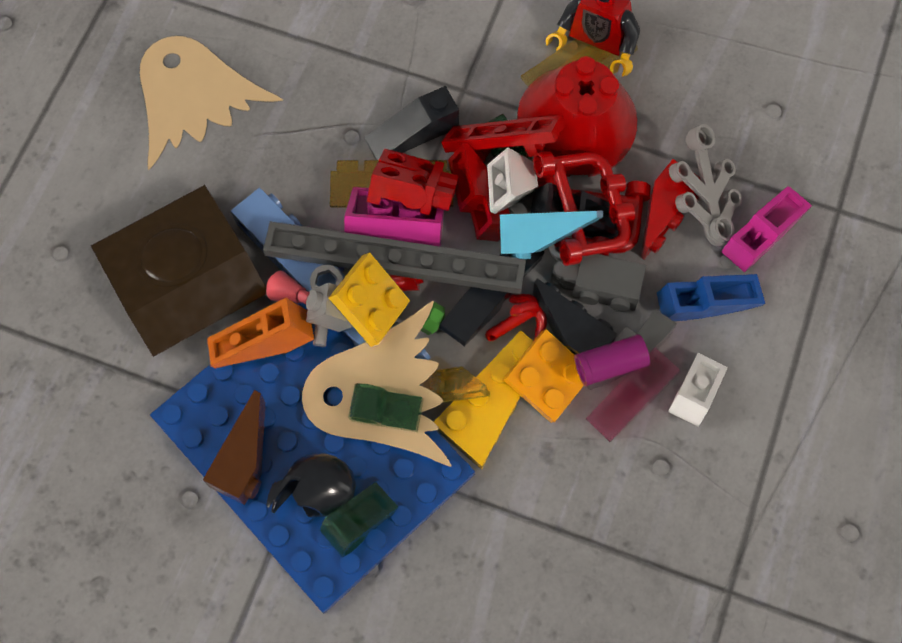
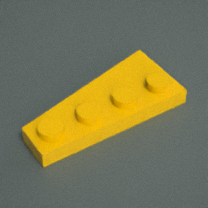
[434,330,533,469]

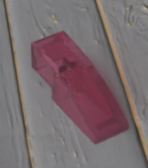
[586,347,681,442]

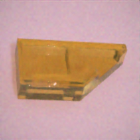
[429,366,490,403]

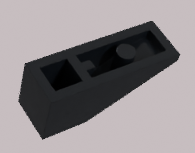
[365,86,459,162]

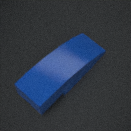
[656,274,766,322]

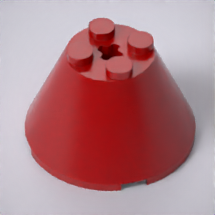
[517,56,637,177]

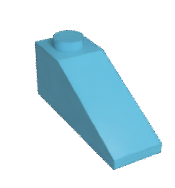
[500,211,603,259]

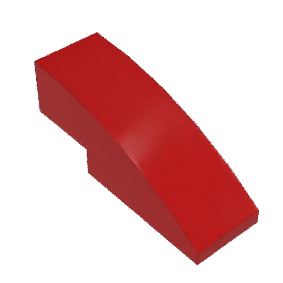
[448,142,510,242]

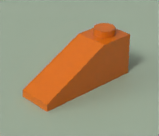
[207,298,314,368]

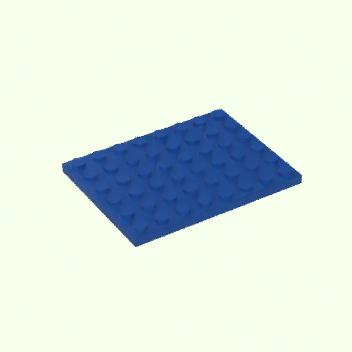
[150,303,475,614]

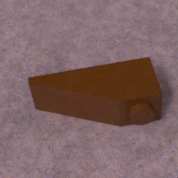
[203,390,266,505]

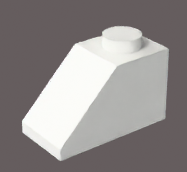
[487,147,538,214]

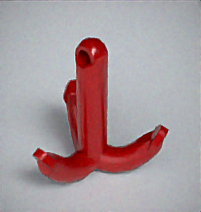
[485,294,547,341]

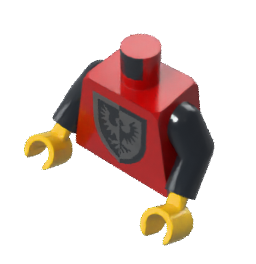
[545,0,640,77]

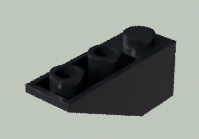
[533,278,617,355]

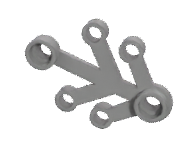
[669,124,742,247]

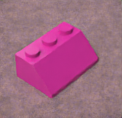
[344,187,444,247]

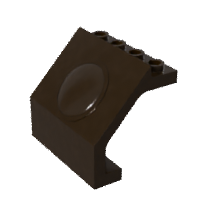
[91,185,267,357]

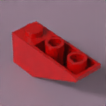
[640,159,701,259]

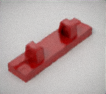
[441,115,566,161]

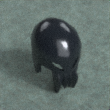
[266,453,356,517]

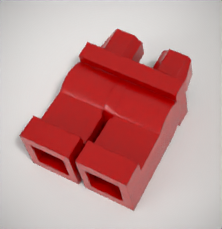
[367,148,459,215]

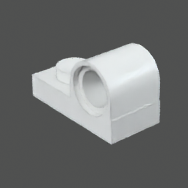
[668,353,728,427]

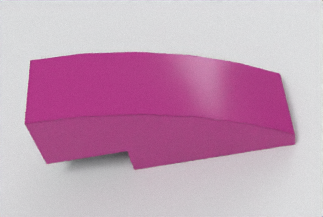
[721,186,812,273]

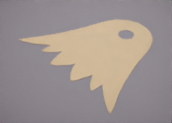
[140,36,283,170]
[302,301,451,467]

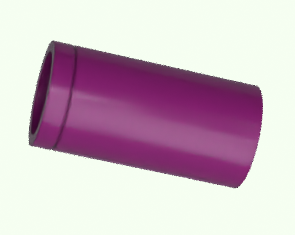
[574,334,650,387]

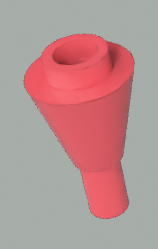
[266,270,310,304]

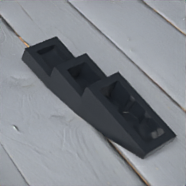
[439,251,545,347]

